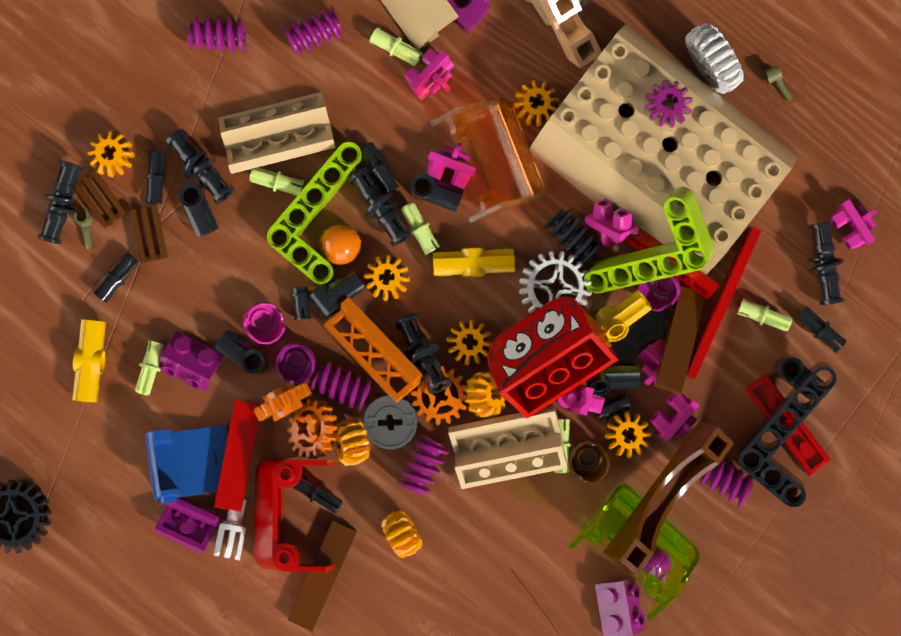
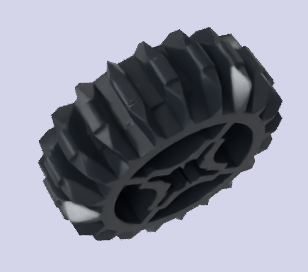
[0,480,52,553]

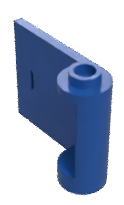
[145,425,227,504]

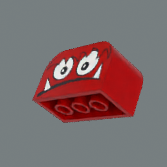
[487,297,618,419]

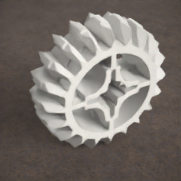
[685,23,743,94]
[519,251,592,314]

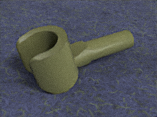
[763,67,793,101]
[73,210,93,249]

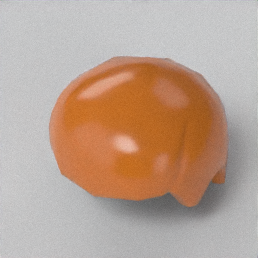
[318,224,361,265]

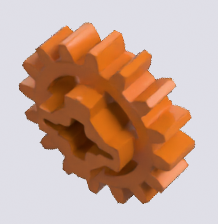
[411,366,468,425]
[254,382,312,422]
[287,399,338,459]

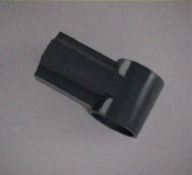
[409,173,464,212]
[178,183,219,238]
[308,269,365,319]
[215,329,269,375]
[774,357,824,401]
[586,364,640,396]

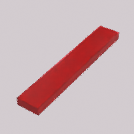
[686,227,761,379]

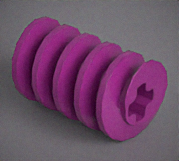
[283,5,342,56]
[188,15,246,53]
[311,361,371,412]
[397,434,450,495]
[699,459,753,508]

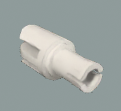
[213,500,247,561]

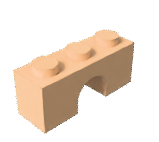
[539,0,602,68]

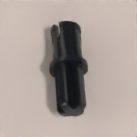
[360,142,399,195]
[145,150,167,204]
[93,253,139,303]
[797,307,847,353]
[292,474,343,513]

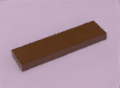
[653,286,705,395]
[288,520,357,631]

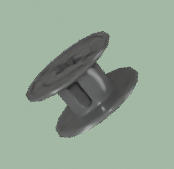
[363,395,418,450]

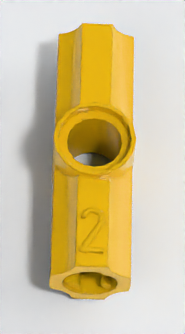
[433,248,515,277]
[596,290,652,342]
[72,319,106,403]

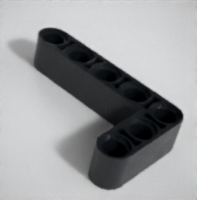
[739,362,837,508]

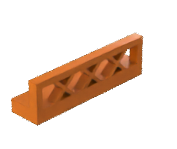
[324,297,422,403]

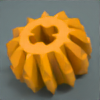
[514,80,559,127]
[87,131,135,178]
[364,255,410,301]
[447,319,492,365]
[464,371,506,417]
[605,412,651,458]
[332,418,370,466]
[381,509,422,558]

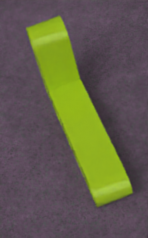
[267,142,362,285]
[584,186,714,293]

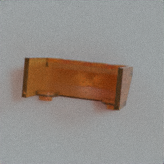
[430,98,545,223]

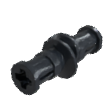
[166,129,235,204]
[37,160,84,244]
[348,167,412,247]
[807,221,844,305]
[395,313,451,394]

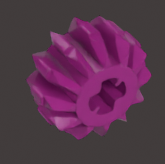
[644,80,692,128]

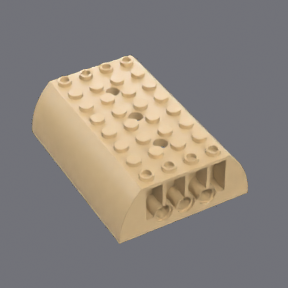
[529,24,798,275]

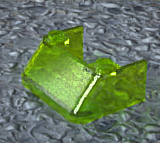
[568,484,700,620]

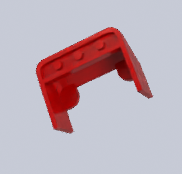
[254,459,337,572]

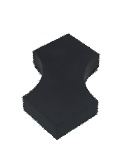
[610,311,665,364]

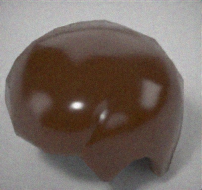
[568,439,610,483]

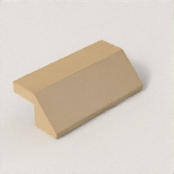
[381,0,459,51]
[219,92,336,174]
[448,406,568,489]

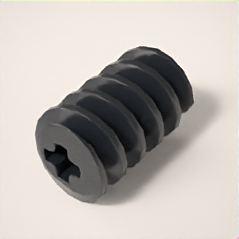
[543,208,602,264]

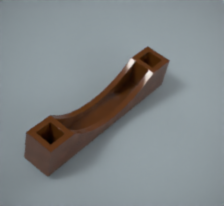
[603,421,734,576]

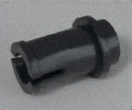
[289,287,312,320]
[597,393,631,421]

